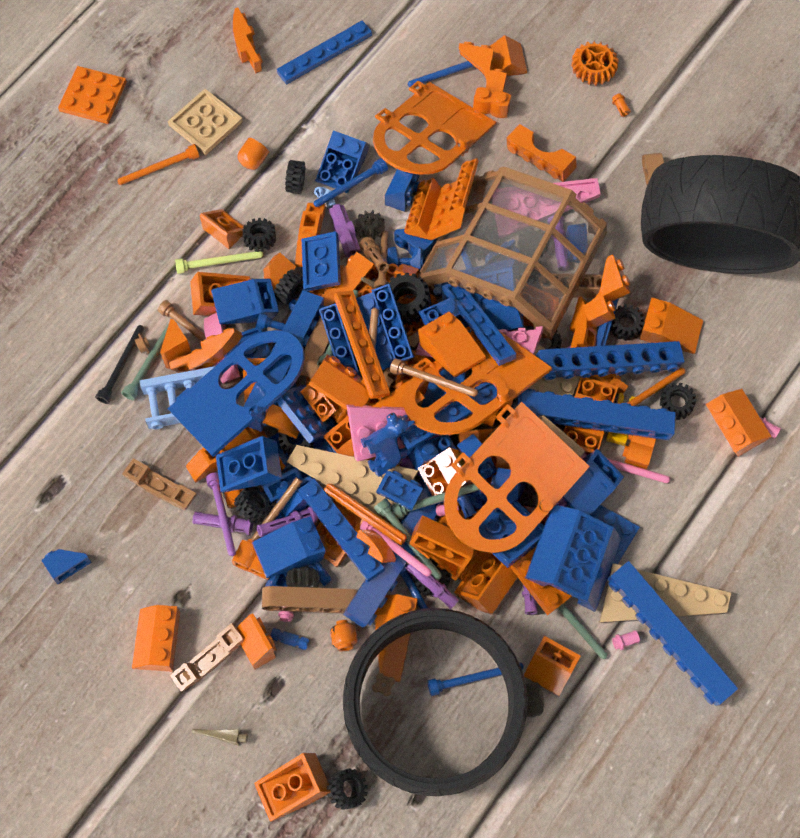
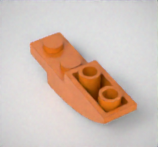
[233,7,263,73]
[295,203,326,267]
[570,296,597,366]
[169,328,243,373]

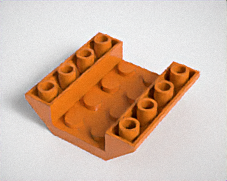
[404,158,479,240]

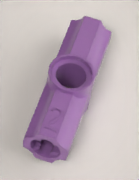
[329,204,361,257]

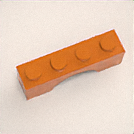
[506,124,577,182]

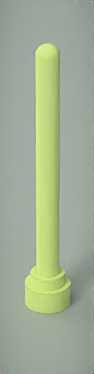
[175,251,263,274]

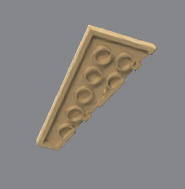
[287,445,419,522]
[599,564,731,623]

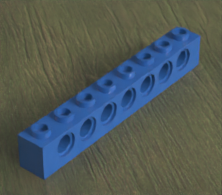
[535,341,685,380]

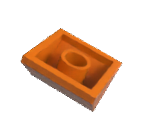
[490,35,527,76]
[200,209,244,249]
[160,319,192,369]

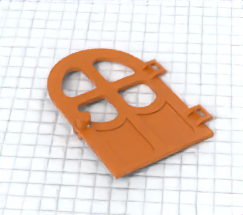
[373,81,496,175]
[403,326,552,435]
[444,402,590,553]

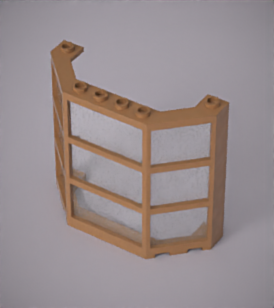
[417,167,607,340]

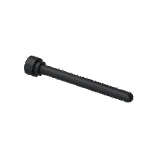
[95,325,144,404]

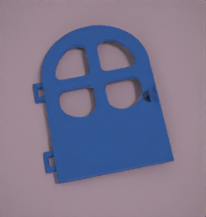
[167,330,305,457]

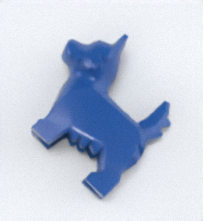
[360,413,415,477]

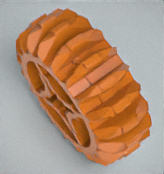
[571,41,619,86]

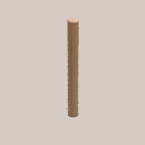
[251,477,302,541]

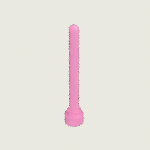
[581,452,670,483]
[360,521,432,576]

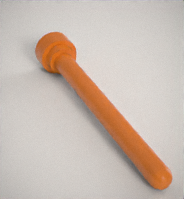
[117,144,200,185]
[619,367,686,406]

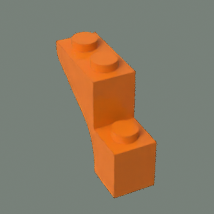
[459,42,507,92]
[583,254,631,327]

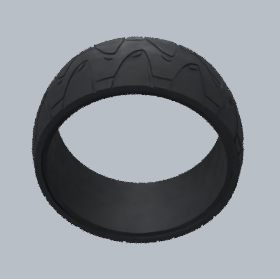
[641,155,800,274]
[343,608,528,797]

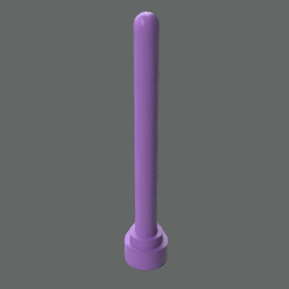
[206,473,236,556]

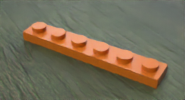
[334,290,390,399]

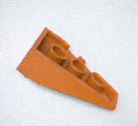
[374,594,418,682]

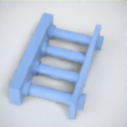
[140,366,215,430]

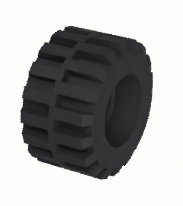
[385,273,431,325]

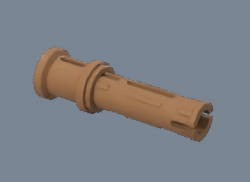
[359,237,389,273]

